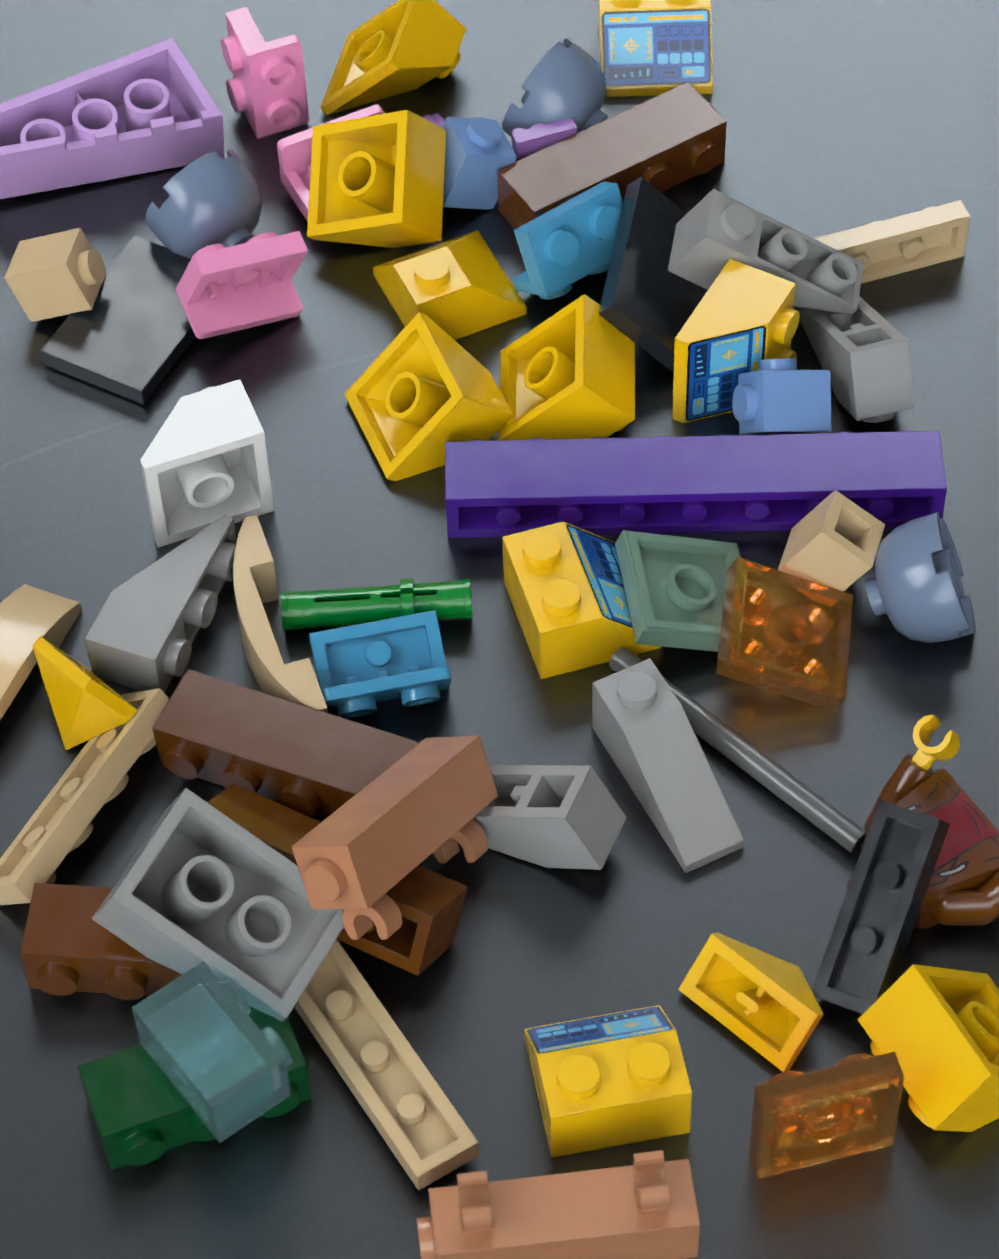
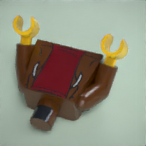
[847,715,999,929]

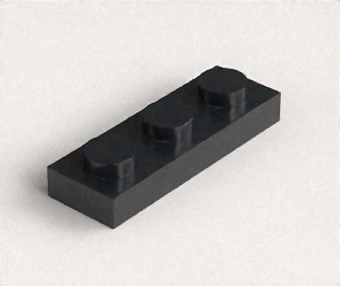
[812,800,950,1014]

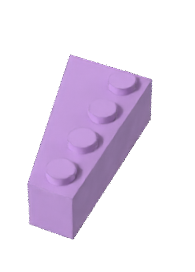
[0,38,225,199]

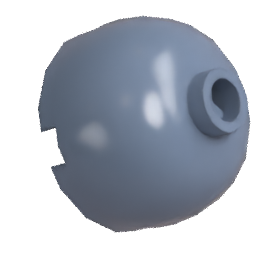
[502,38,608,137]
[145,149,263,259]
[865,512,976,643]

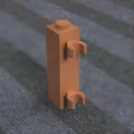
[291,735,498,940]
[417,1150,700,1259]

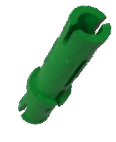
[280,578,473,632]

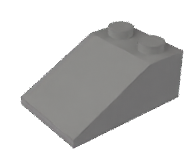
[92,788,345,1021]

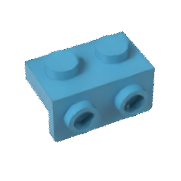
[512,181,623,299]
[309,610,452,719]

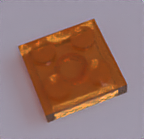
[716,557,853,711]
[749,1052,904,1179]

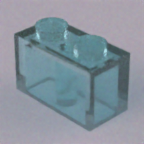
[132,961,292,1143]

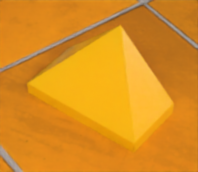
[32,636,138,750]
[678,932,823,1072]

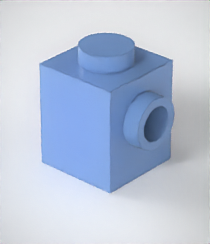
[442,117,517,209]
[732,359,832,435]

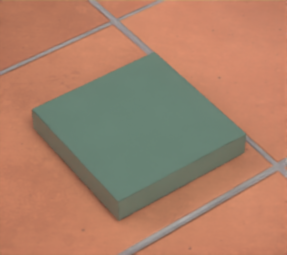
[615,530,761,655]

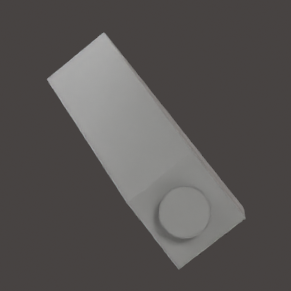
[794,296,915,423]
[592,658,744,873]
[472,765,627,870]

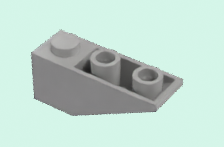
[668,189,864,315]
[85,515,237,693]

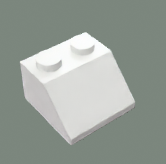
[140,379,274,548]

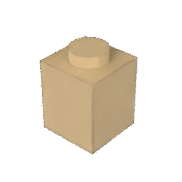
[4,227,106,322]
[778,490,885,605]

